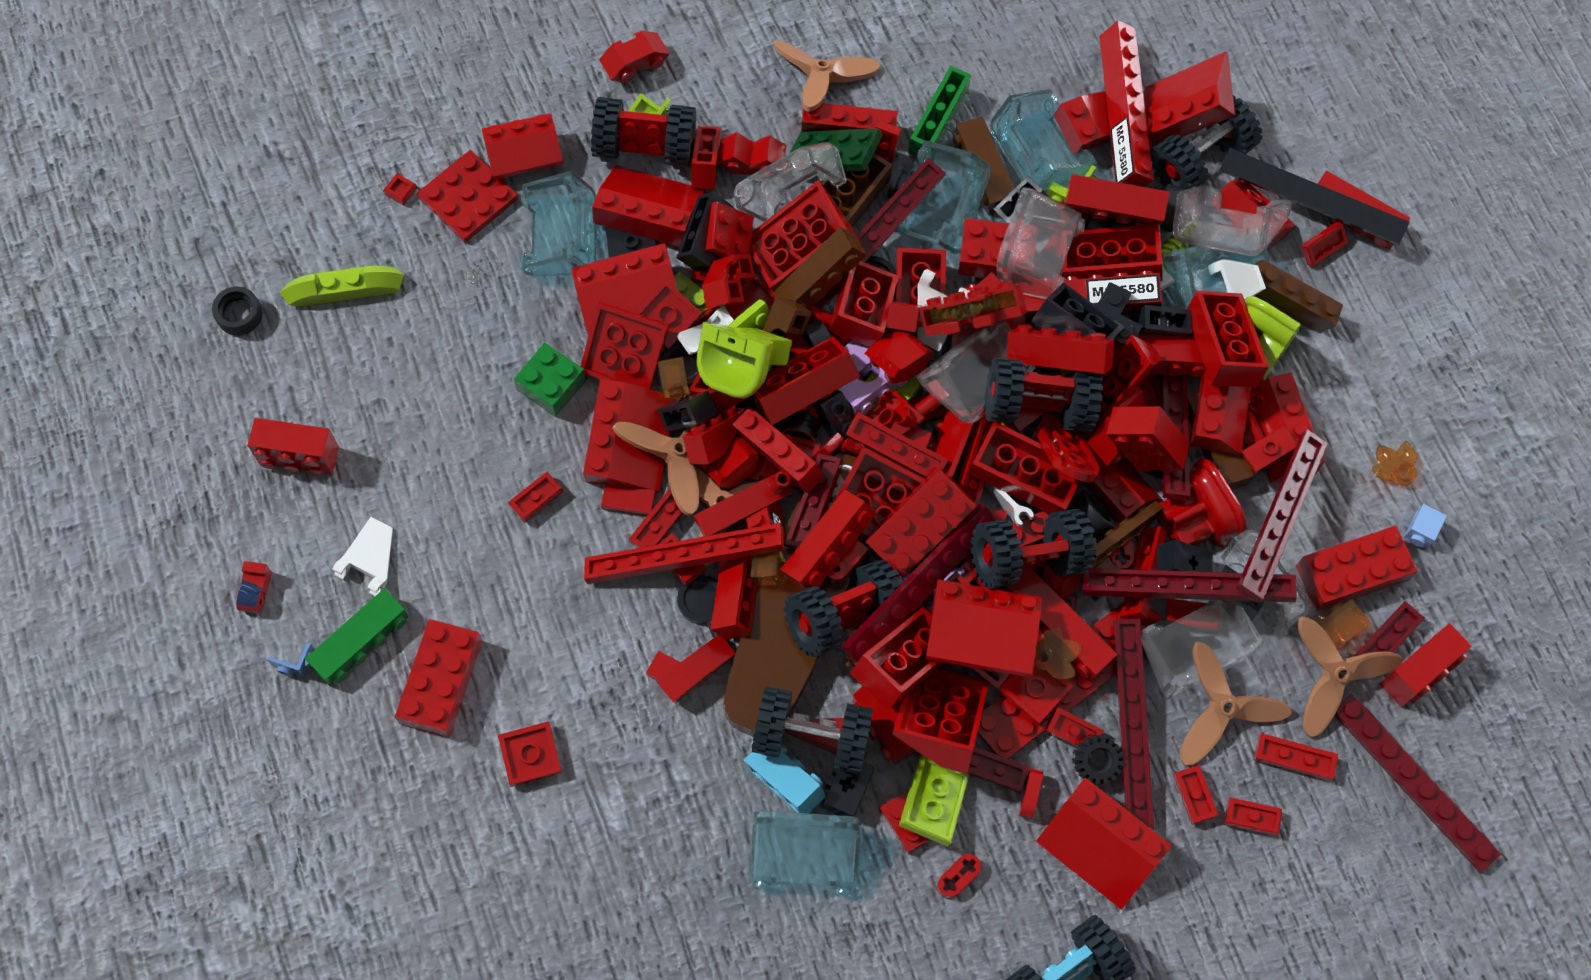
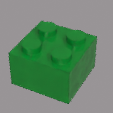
[514,342,586,417]

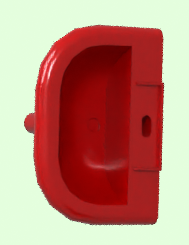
[1157,458,1248,548]

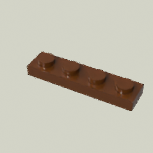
[1092,501,1163,568]

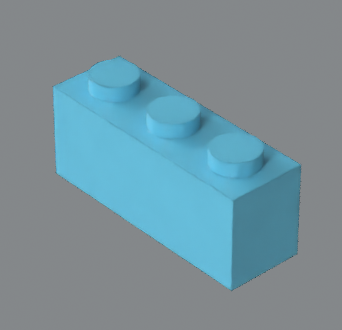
[744,746,826,819]

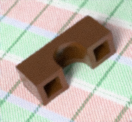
[762,297,812,370]

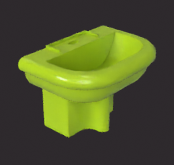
[1244,296,1300,381]
[697,322,792,399]

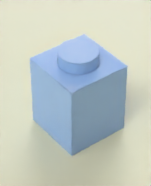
[1404,504,1447,548]

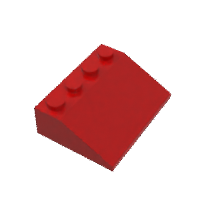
[1143,51,1235,149]
[592,165,706,247]
[750,180,861,291]
[571,243,678,335]
[583,379,676,493]
[833,444,926,535]
[926,579,1042,678]
[893,669,989,774]
[1036,777,1172,910]

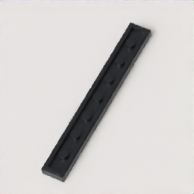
[1220,148,1410,246]

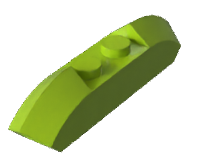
[280,266,404,307]

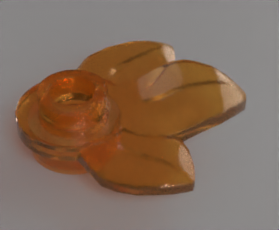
[1372,441,1417,486]
[1034,627,1082,679]

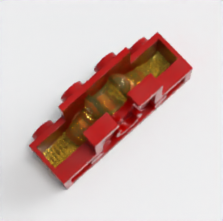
[919,280,1027,337]

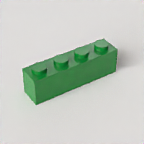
[908,65,971,160]
[305,588,409,687]

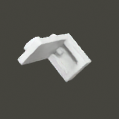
[677,307,734,355]

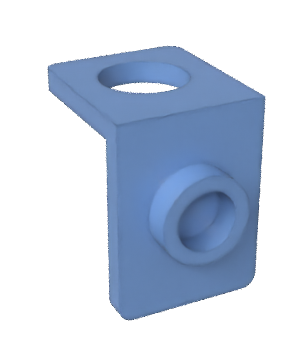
[267,642,315,677]

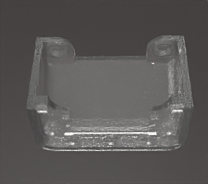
[734,142,847,222]
[1173,185,1292,256]
[997,187,1085,299]
[916,320,1036,424]
[1221,530,1317,641]
[1140,600,1264,700]

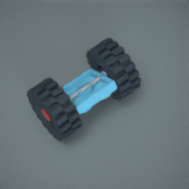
[1005,915,1136,980]

